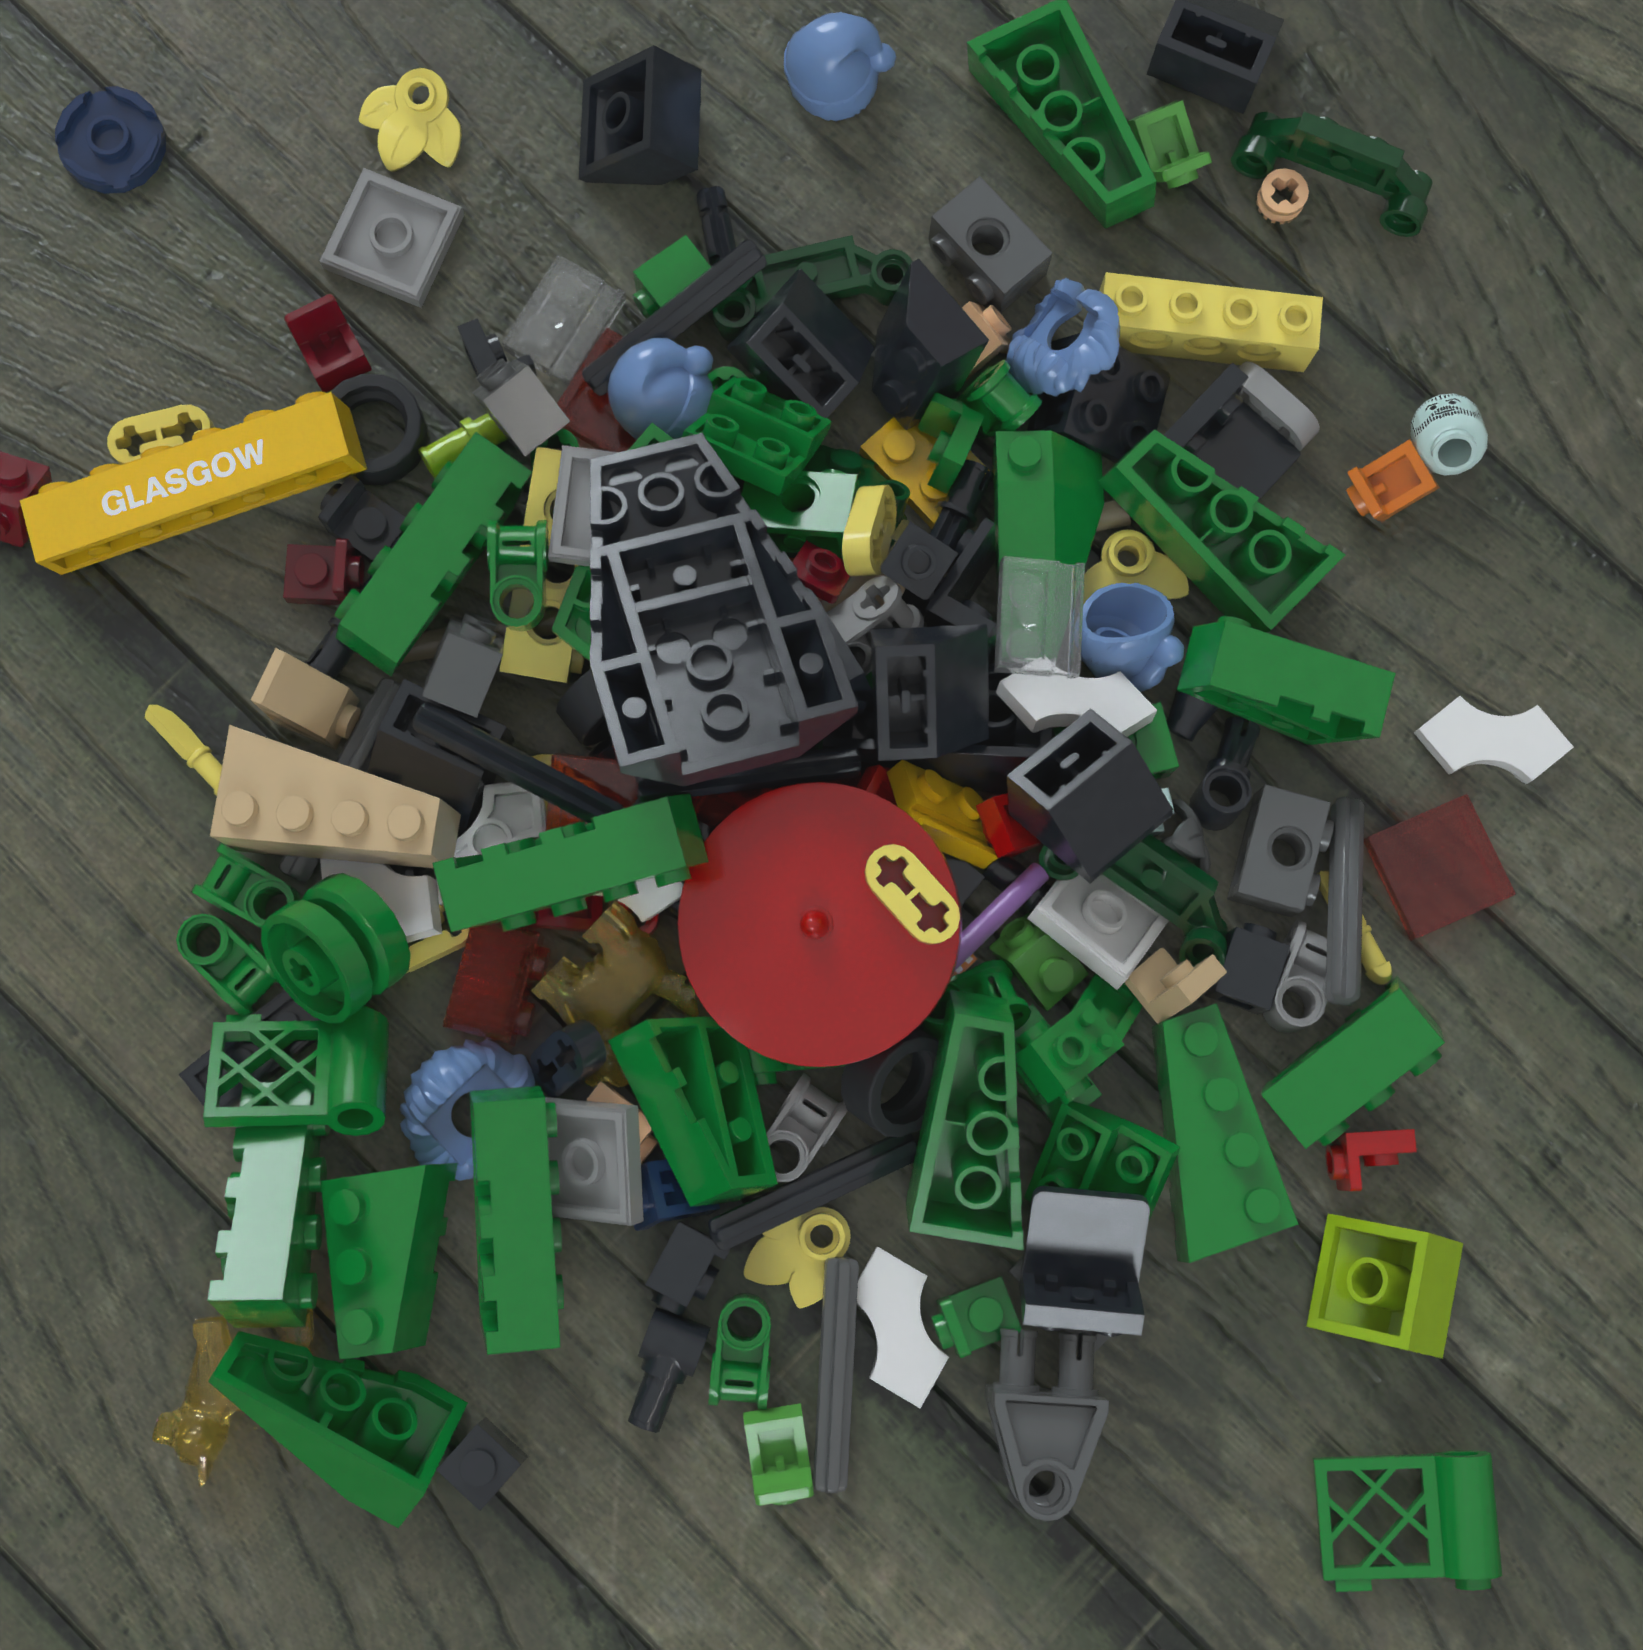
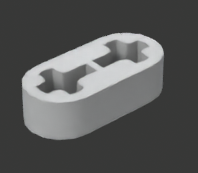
[1239,361,1320,451]

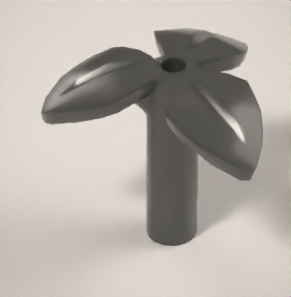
[1160,799,1211,875]

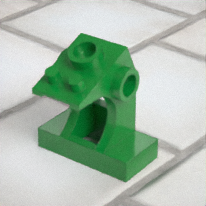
[1015,998,1124,1127]

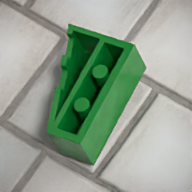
[1177,616,1396,745]
[1261,976,1445,1149]
[608,1016,778,1207]
[321,1163,458,1360]

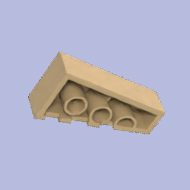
[210,725,461,868]

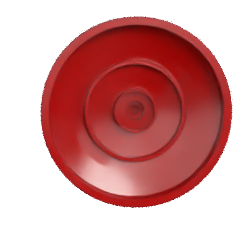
[678,782,962,1067]

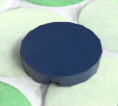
[55,86,166,194]

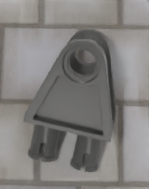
[984,1328,1109,1521]

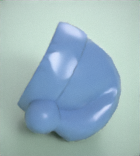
[784,12,896,121]
[608,338,714,440]
[1072,583,1184,692]

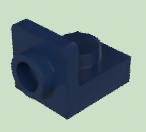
[634,1159,720,1231]

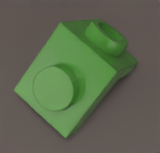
[1128,100,1212,189]
[989,912,1088,1011]
[743,1403,814,1506]

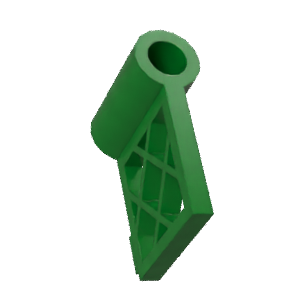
[203,1006,389,1136]
[1313,1450,1502,1592]

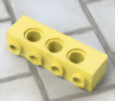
[1099,272,1323,372]
[499,447,585,684]

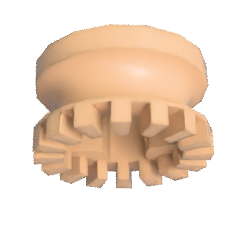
[1256,168,1309,224]

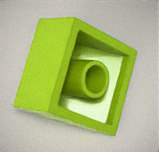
[1306,1213,1463,1359]

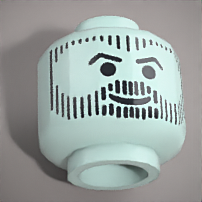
[1411,393,1488,476]

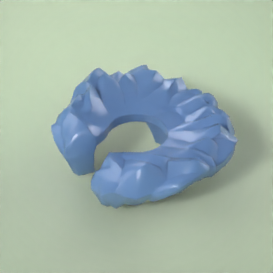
[1007,278,1120,397]
[400,1039,535,1181]

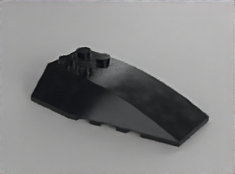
[590,433,858,787]

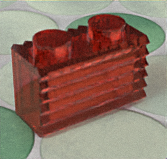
[443,922,551,1047]

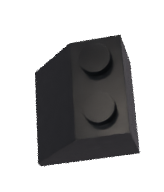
[579,45,702,185]
[872,259,989,430]

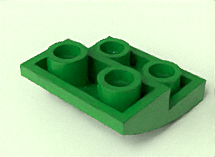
[682,376,832,496]
[1024,1101,1181,1222]

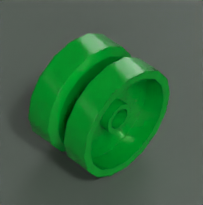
[261,873,411,1023]

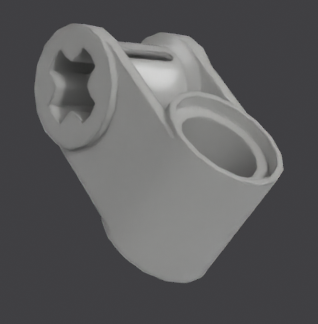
[826,576,924,676]
[1263,919,1328,1033]
[767,1073,848,1185]

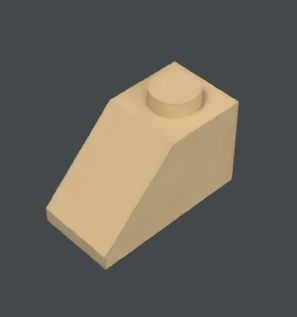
[251,648,361,749]

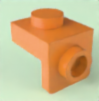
[1346,439,1440,522]

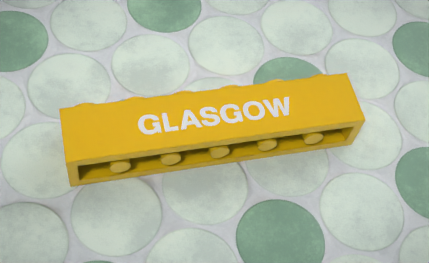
[20,392,367,575]

